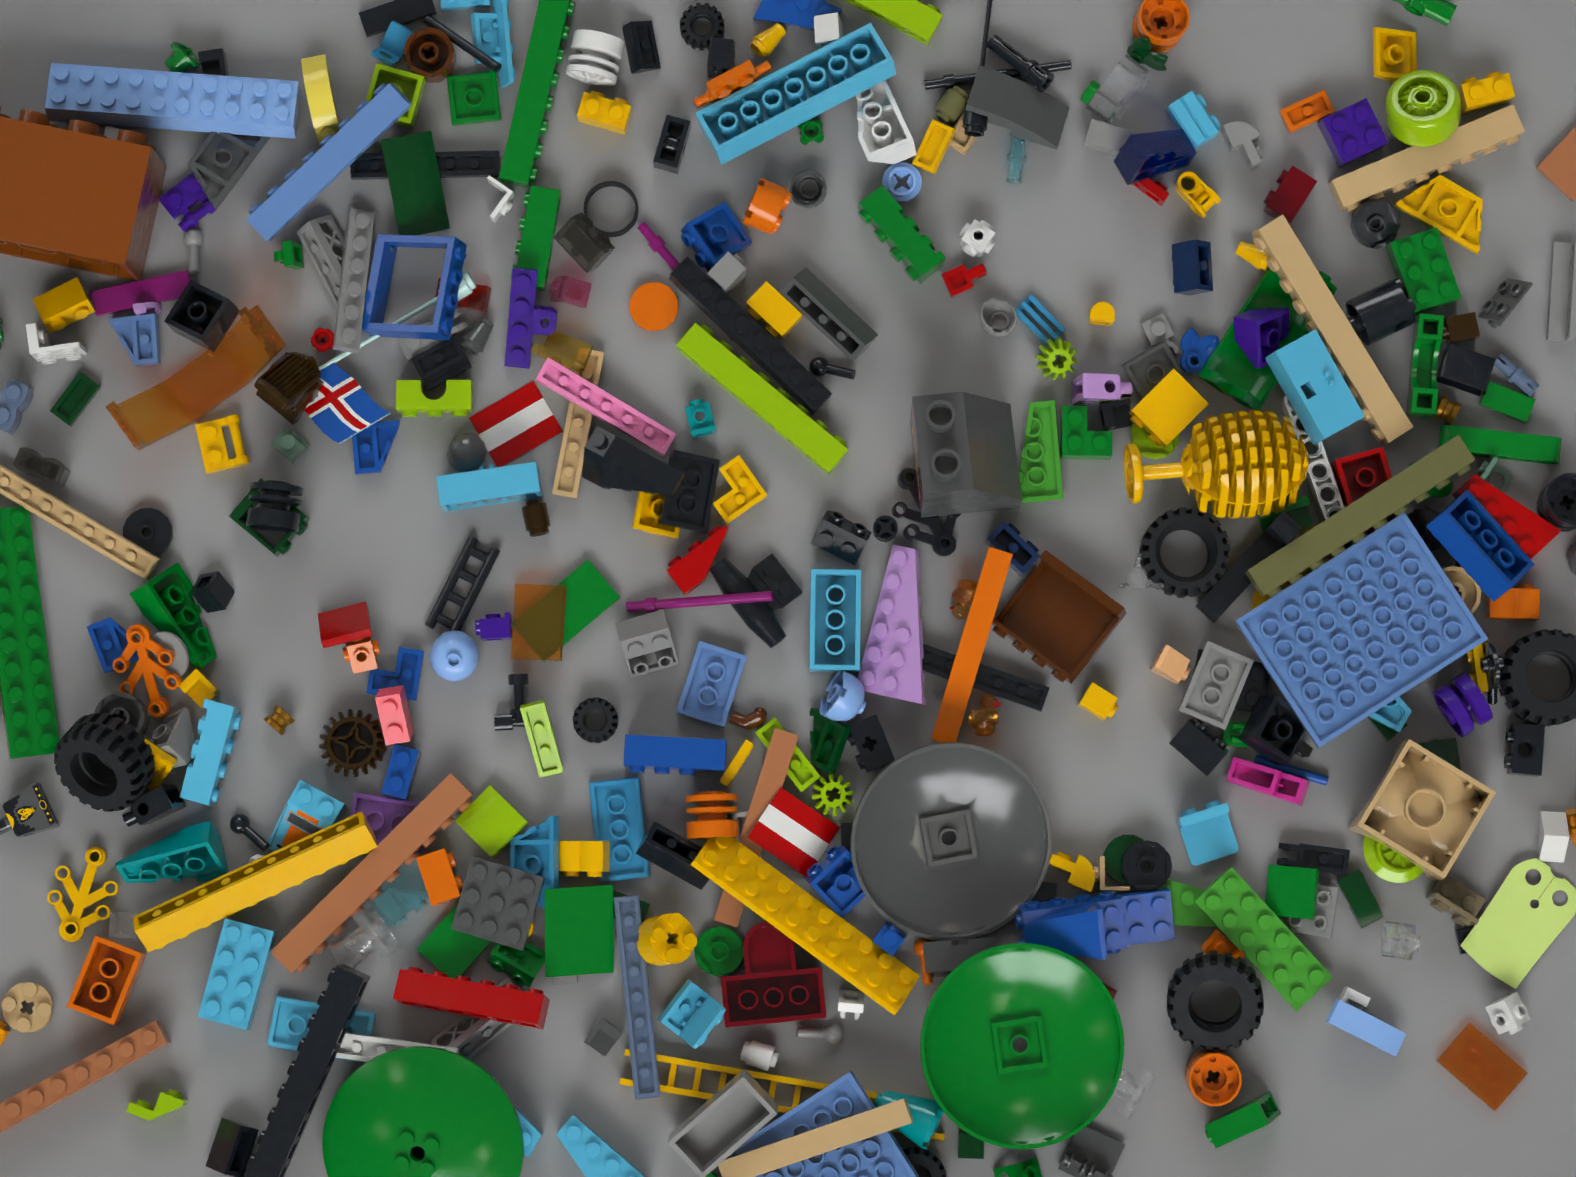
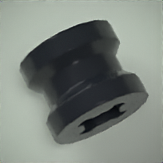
[873,515,898,542]

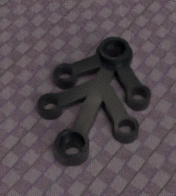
[891,468,961,557]

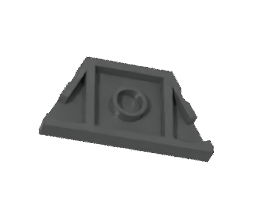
[188,131,270,210]

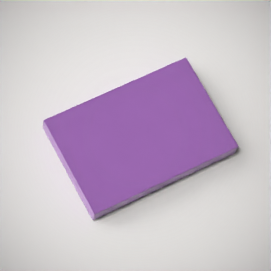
[350,792,422,854]

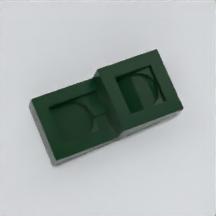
[1337,869,1384,929]

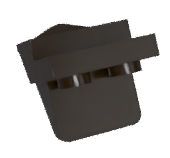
[254,352,324,425]

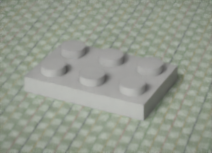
[1178,641,1254,730]

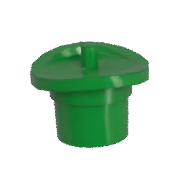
[165,42,200,73]

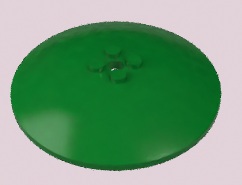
[920,943,1124,1149]
[322,1046,524,1177]

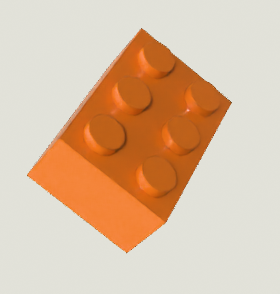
[66,935,147,1025]

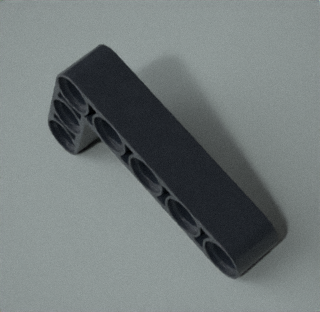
[1195,511,1302,623]

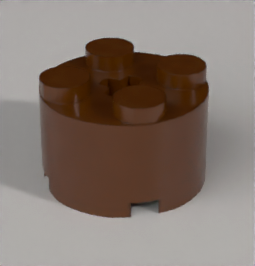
[404,27,456,83]

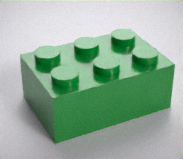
[1386,227,1461,316]

